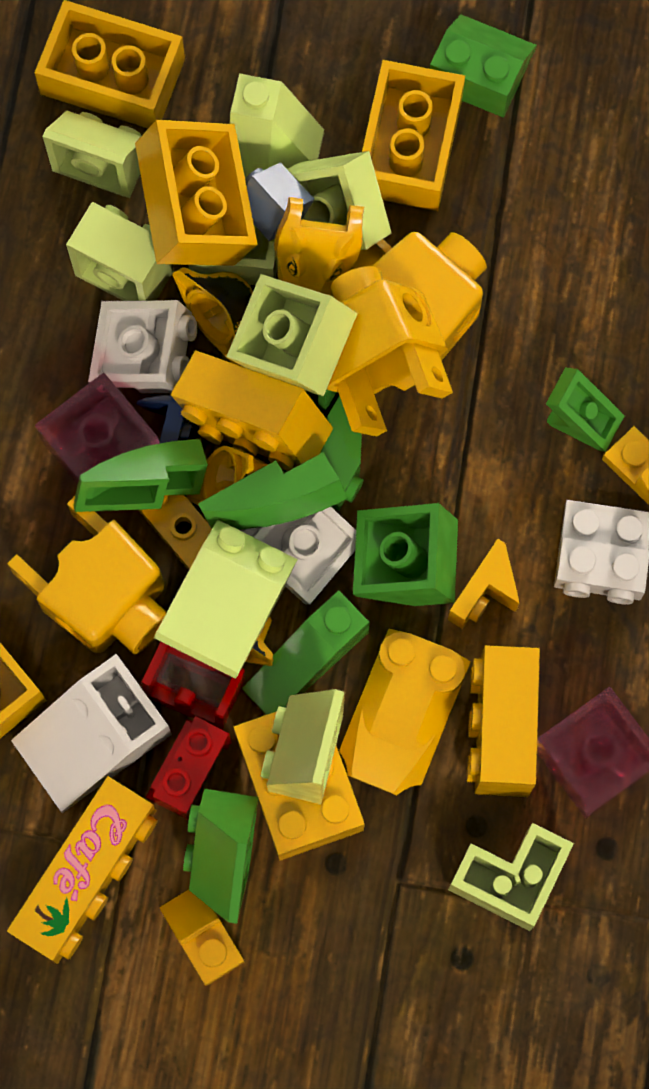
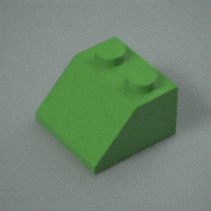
[430,14,537,118]
[353,503,458,606]
[183,789,259,924]

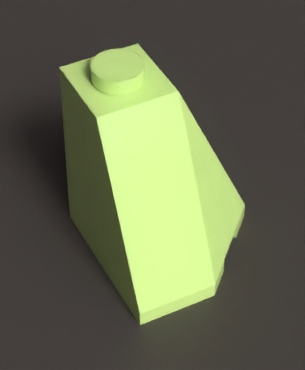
[230,73,324,178]

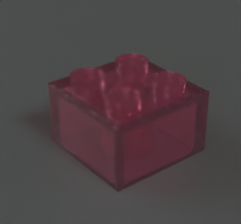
[35,372,159,485]
[537,686,649,819]

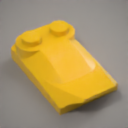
[339,629,471,796]

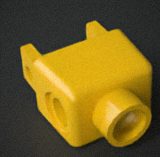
[372,232,487,361]
[327,266,453,437]
[7,496,167,654]

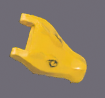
[274,197,364,297]

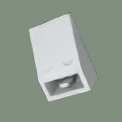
[11,654,172,813]

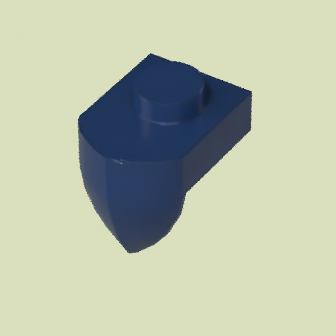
[136,394,194,444]

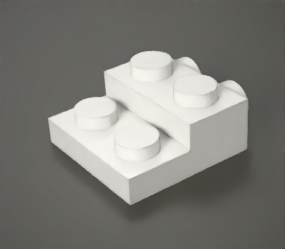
[88,300,197,393]
[554,500,649,604]
[240,507,356,605]

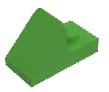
[546,367,625,452]

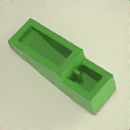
[73,439,208,512]
[198,452,348,530]

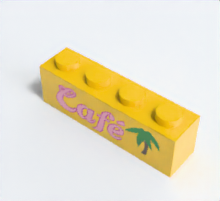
[7,776,158,964]

